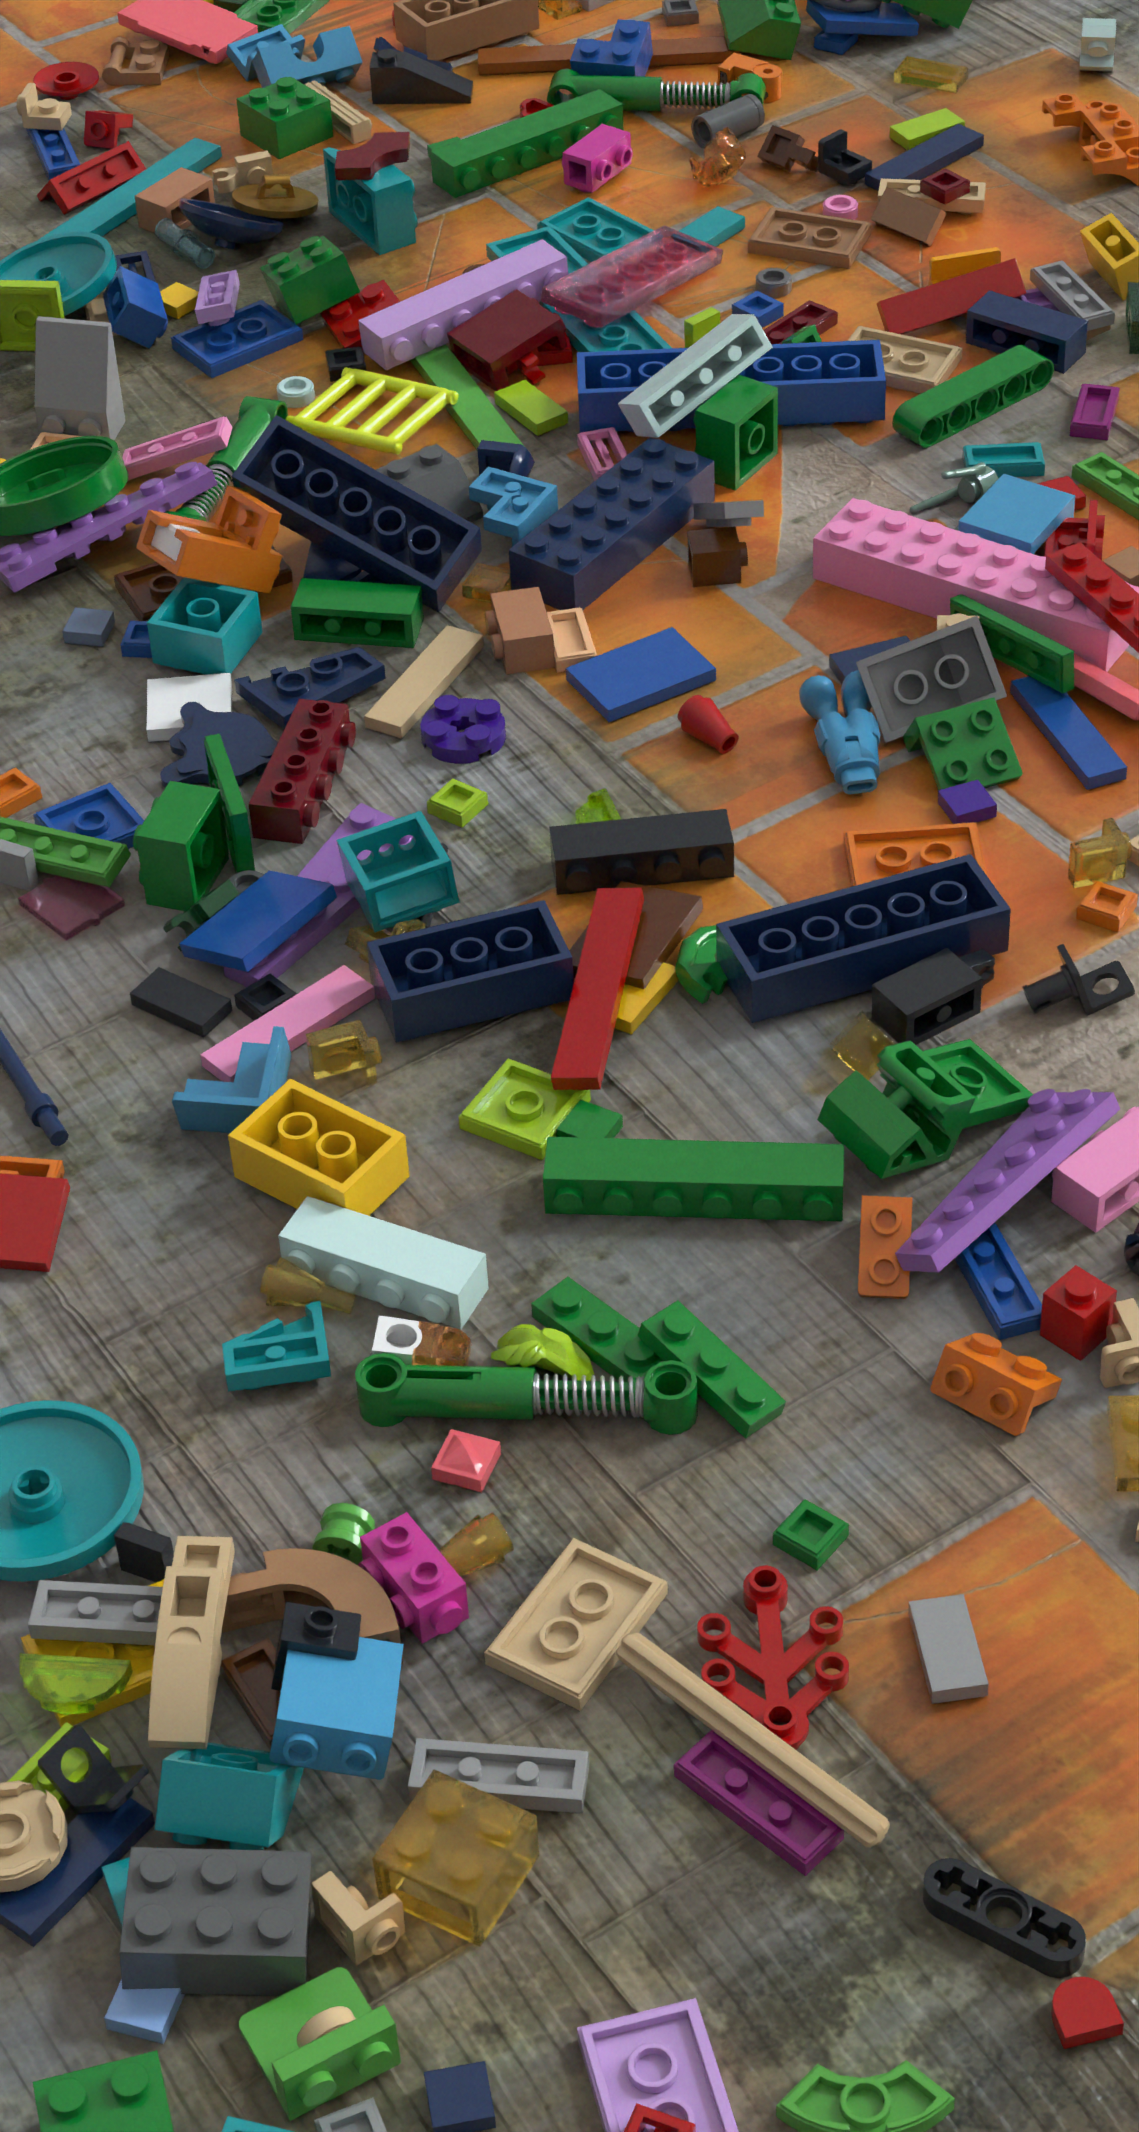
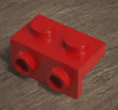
[1044,500,1105,561]

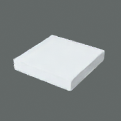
[146,673,232,742]

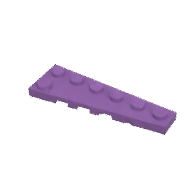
[0,462,218,592]
[223,803,413,987]
[895,1089,1120,1273]

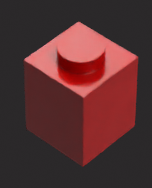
[1040,1265,1117,1361]

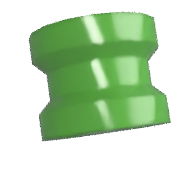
[312,1503,375,1565]

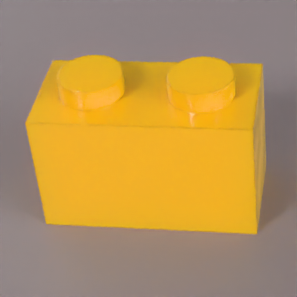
[1080,213,1139,301]

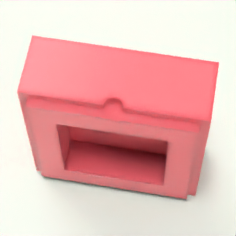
[431,1429,501,1493]

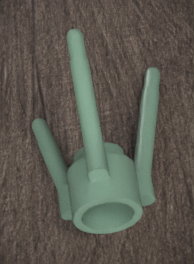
[909,462,998,530]

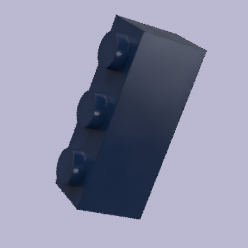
[966,290,1088,374]

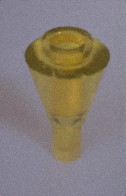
[260,1257,356,1314]

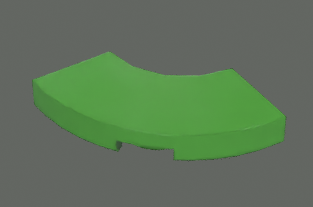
[776,2060,955,2132]

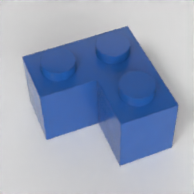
[570,19,653,76]

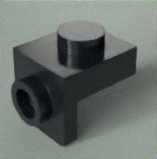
[818,129,872,186]

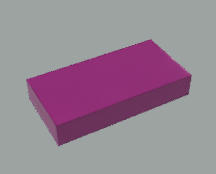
[1069,384,1120,440]

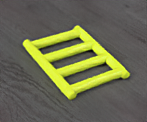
[285,367,459,455]

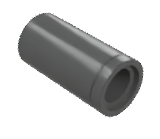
[691,94,765,149]

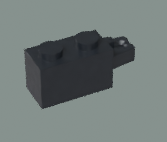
[871,948,995,1045]

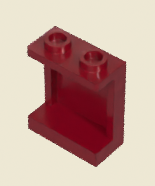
[447,289,567,391]

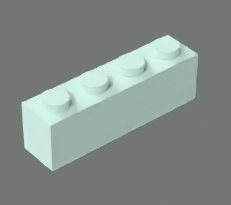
[618,314,773,438]
[278,1196,489,1330]

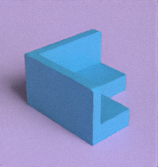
[469,467,558,547]
[172,1026,292,1133]

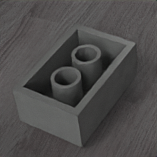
[120,1847,312,1996]

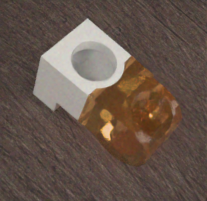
[371,1315,472,1366]

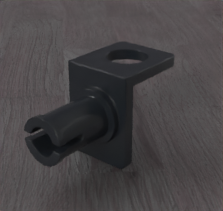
[1022,944,1135,1016]

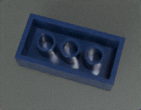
[367,900,574,1043]

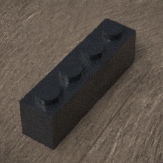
[549,809,734,895]

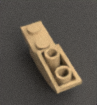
[148,1536,235,1749]

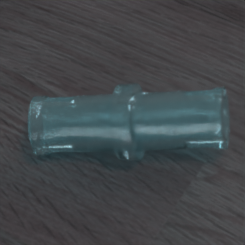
[155,218,215,269]

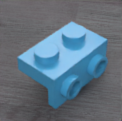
[226,24,305,81]

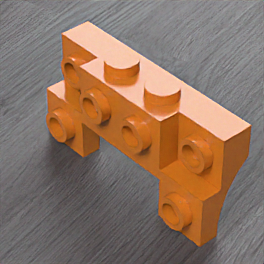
[1042,93,1139,186]

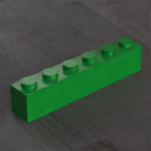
[430,89,624,198]
[543,1137,844,1221]

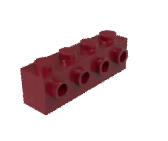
[249,699,356,844]

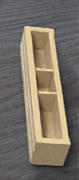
[304,80,372,144]

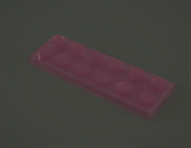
[541,225,723,328]

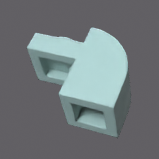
[1079,18,1116,72]

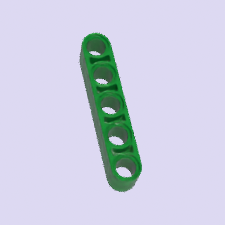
[892,345,1054,448]

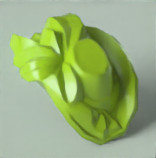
[491,1324,594,1381]

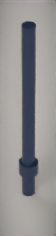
[0,1029,69,1146]

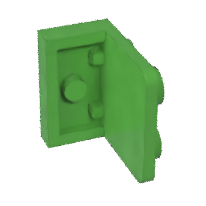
[239,1967,401,2121]

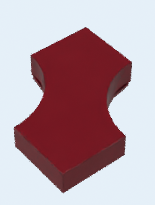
[335,132,410,180]

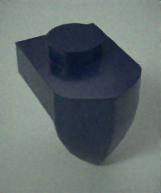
[477,440,535,477]

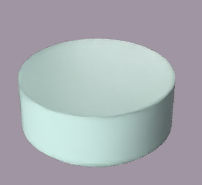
[277,376,315,408]

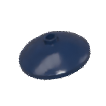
[179,198,283,249]

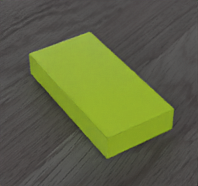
[889,108,965,150]
[494,380,568,436]

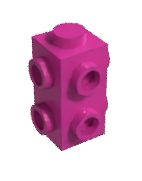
[562,124,633,193]
[358,1512,469,1644]

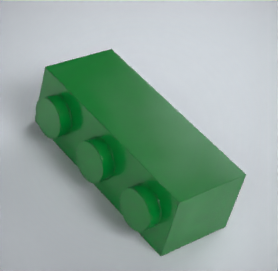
[291,578,424,648]

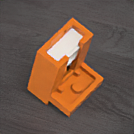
[136,485,283,594]

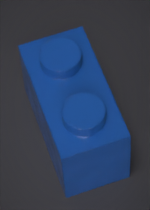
[103,266,168,349]

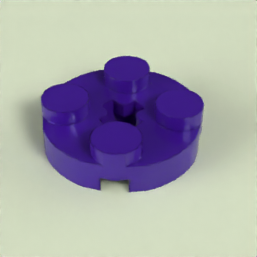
[420,695,506,764]

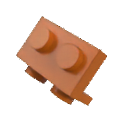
[930,1333,1062,1436]

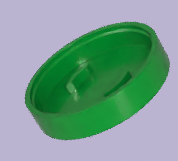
[0,436,129,536]

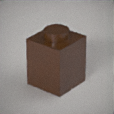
[687,526,748,587]

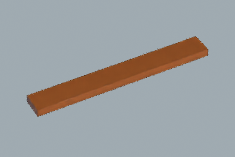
[478,36,740,75]

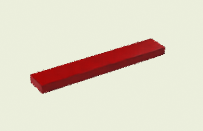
[551,887,644,1090]

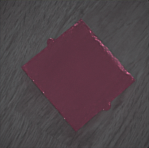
[18,876,125,941]

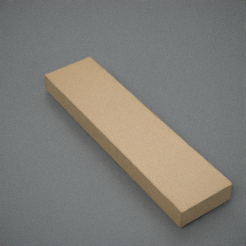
[364,625,484,739]

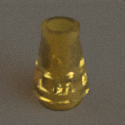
[439,1512,514,1577]

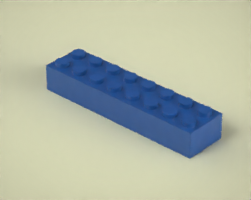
[577,340,886,433]

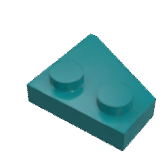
[222,1301,331,1392]

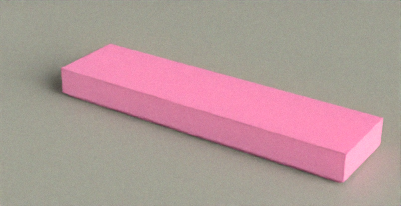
[200,965,375,1082]

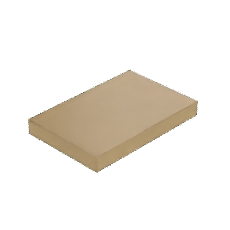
[847,326,962,394]
[484,1538,668,1711]

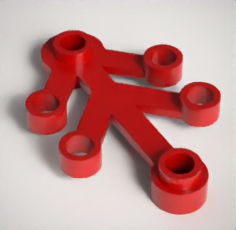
[697,1565,849,1750]

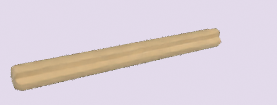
[617,1633,890,1848]

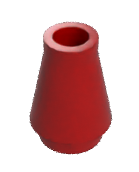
[677,695,739,754]

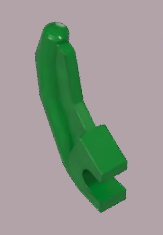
[675,925,728,1004]

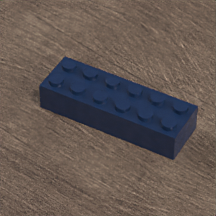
[231,415,482,612]
[509,437,715,610]
[716,854,1011,1023]

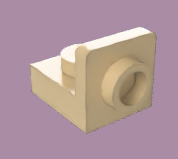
[17,83,72,131]
[1100,1298,1139,1388]
[311,1871,405,1966]

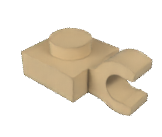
[212,150,273,193]

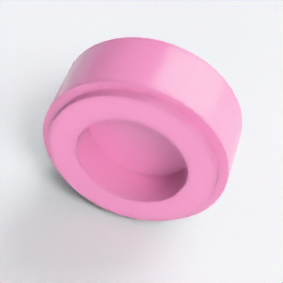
[823,195,858,220]

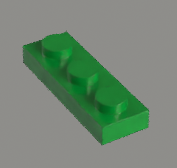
[531,1276,663,1382]
[637,1300,786,1439]

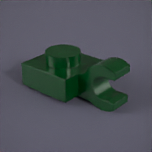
[163,879,240,951]

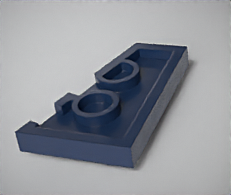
[234,647,386,729]

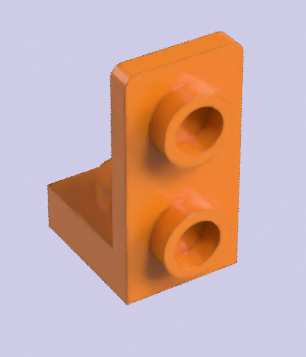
[858,1195,913,1299]

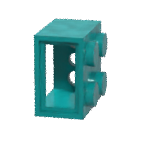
[336,811,460,933]

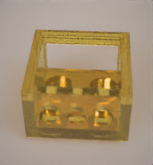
[372,1769,540,1947]

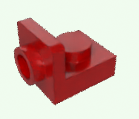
[84,110,133,149]

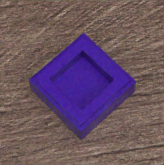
[938,780,997,824]

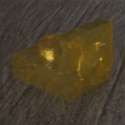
[306,1020,382,1085]

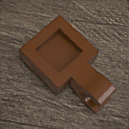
[757,125,818,172]

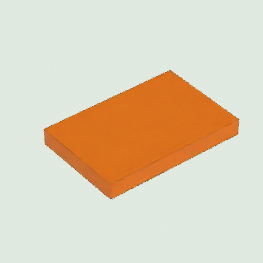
[843,822,989,887]

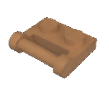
[102,37,170,85]

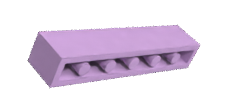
[358,239,570,370]

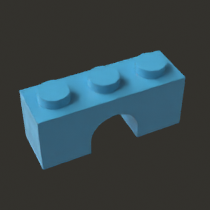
[252,25,363,88]

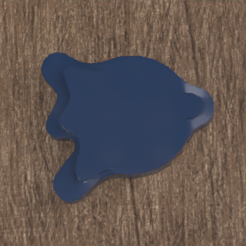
[160,702,278,788]

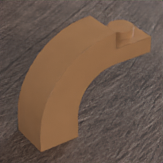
[222,1548,403,1664]

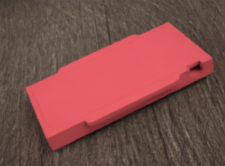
[118,0,258,64]

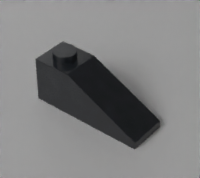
[369,49,474,104]

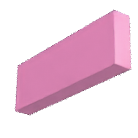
[122,416,232,480]

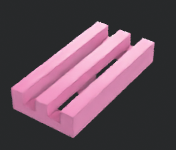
[577,427,627,481]

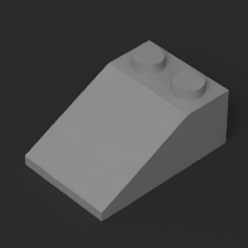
[34,316,126,440]
[856,616,1007,743]

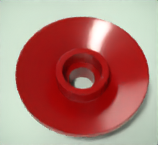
[33,62,99,100]

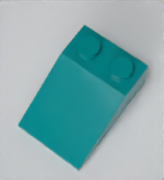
[323,147,418,255]

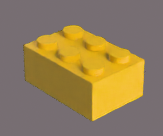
[228,1079,410,1216]

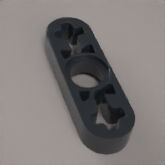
[923,1858,1086,1978]

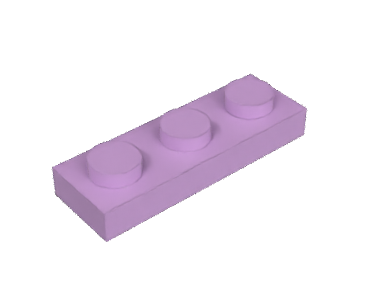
[195,270,240,326]

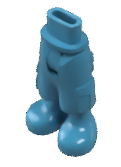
[799,670,881,794]

